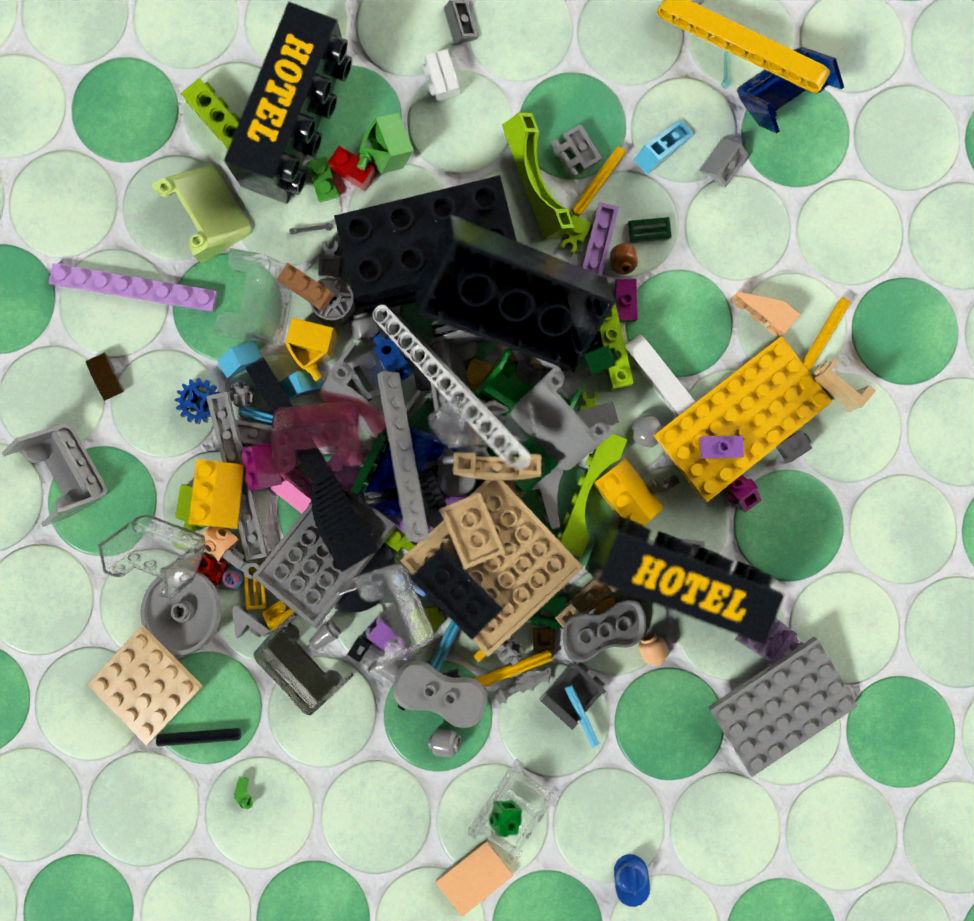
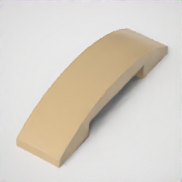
[453,453,541,480]
[555,578,617,628]

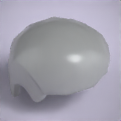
[631,415,663,448]

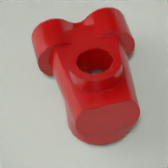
[191,552,229,585]

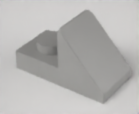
[232,604,271,638]

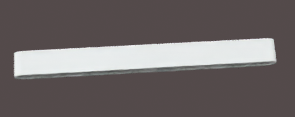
[373,305,531,469]

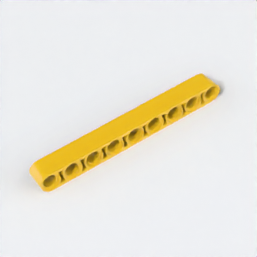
[657,0,830,93]

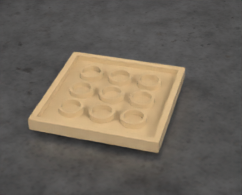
[87,626,203,745]

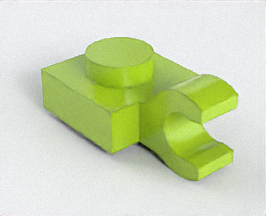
[385,527,416,552]

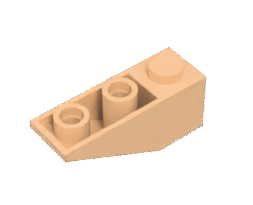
[731,292,800,337]

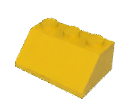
[593,458,664,526]
[188,459,245,529]

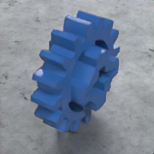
[175,378,220,424]

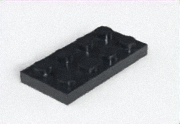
[410,547,503,640]

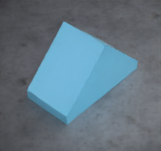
[218,342,263,380]
[279,368,324,401]

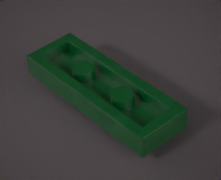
[351,433,388,496]

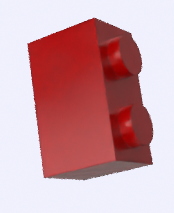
[328,146,376,191]

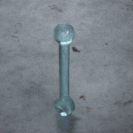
[721,49,730,88]

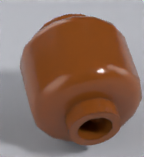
[610,243,638,275]

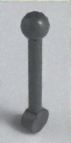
[289,223,333,234]

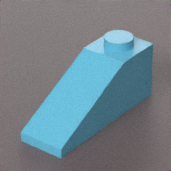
[634,119,694,175]

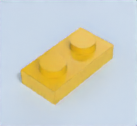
[262,600,297,631]

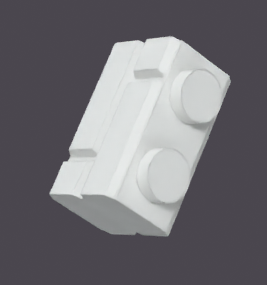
[422,49,460,102]

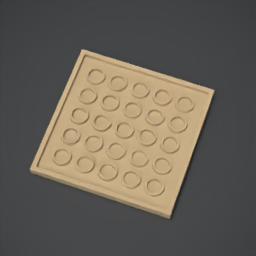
[400,480,584,656]

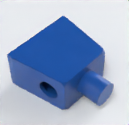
[373,333,413,382]

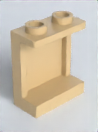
[813,358,876,411]

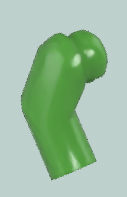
[234,776,253,809]

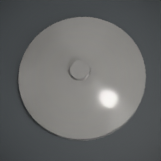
[141,569,221,655]

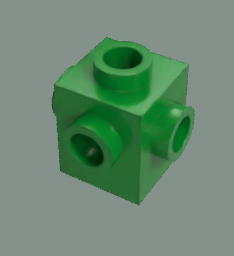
[489,801,522,837]

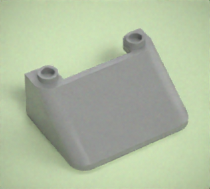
[513,366,615,470]

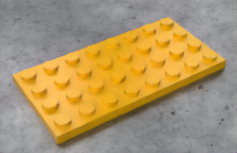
[653,336,832,503]

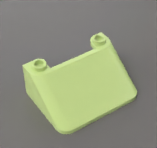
[151,166,251,263]

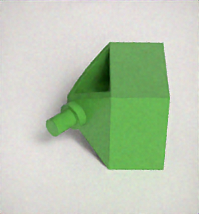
[357,112,414,174]

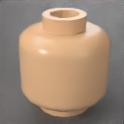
[638,632,669,666]

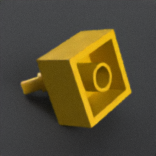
[285,318,338,382]

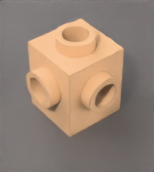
[200,526,239,561]

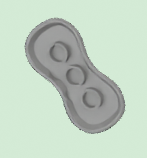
[562,599,646,662]
[393,660,487,728]

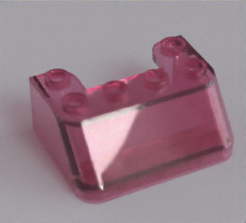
[271,400,365,474]

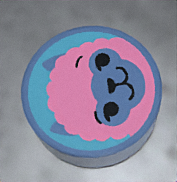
[222,567,244,589]

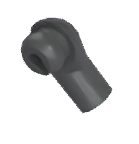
[647,475,680,493]

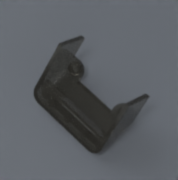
[253,612,354,715]

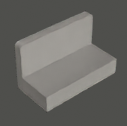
[700,138,748,188]

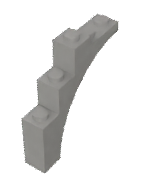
[531,401,619,529]

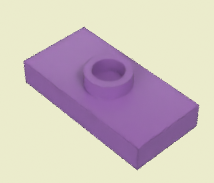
[699,436,744,459]

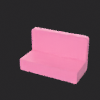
[271,464,313,514]

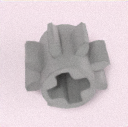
[229,381,255,407]
[497,638,523,665]

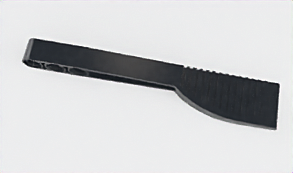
[245,357,379,572]

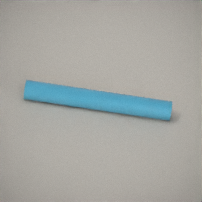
[565,685,599,747]

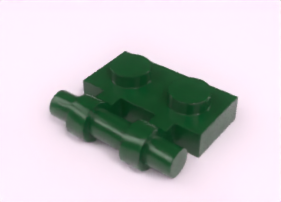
[527,591,573,630]

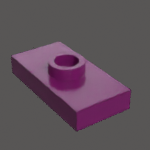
[615,279,638,321]

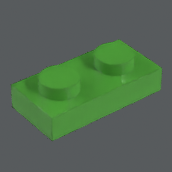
[306,156,339,203]

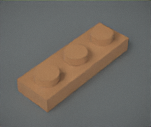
[276,263,335,312]

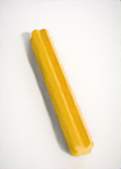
[571,146,626,217]
[802,297,850,371]
[474,650,553,687]

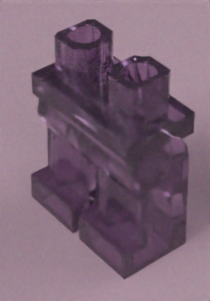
[735,618,803,664]

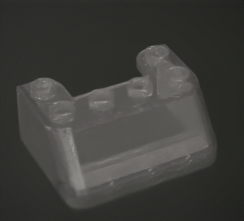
[214,248,293,345]
[98,515,206,600]

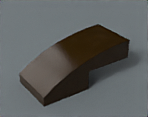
[85,352,124,401]

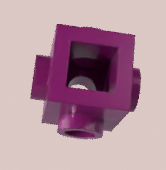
[726,475,762,512]

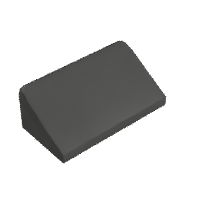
[444,0,479,45]

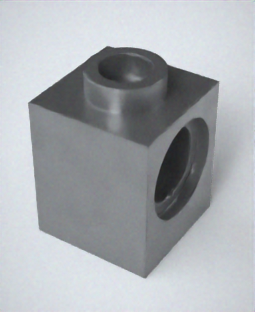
[776,431,813,463]

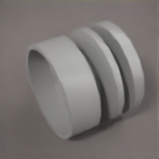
[310,277,357,327]

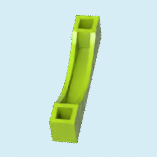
[502,112,574,239]
[557,434,627,558]

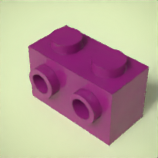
[241,443,282,490]

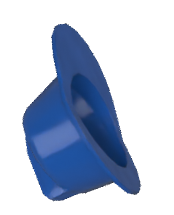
[614,854,650,907]

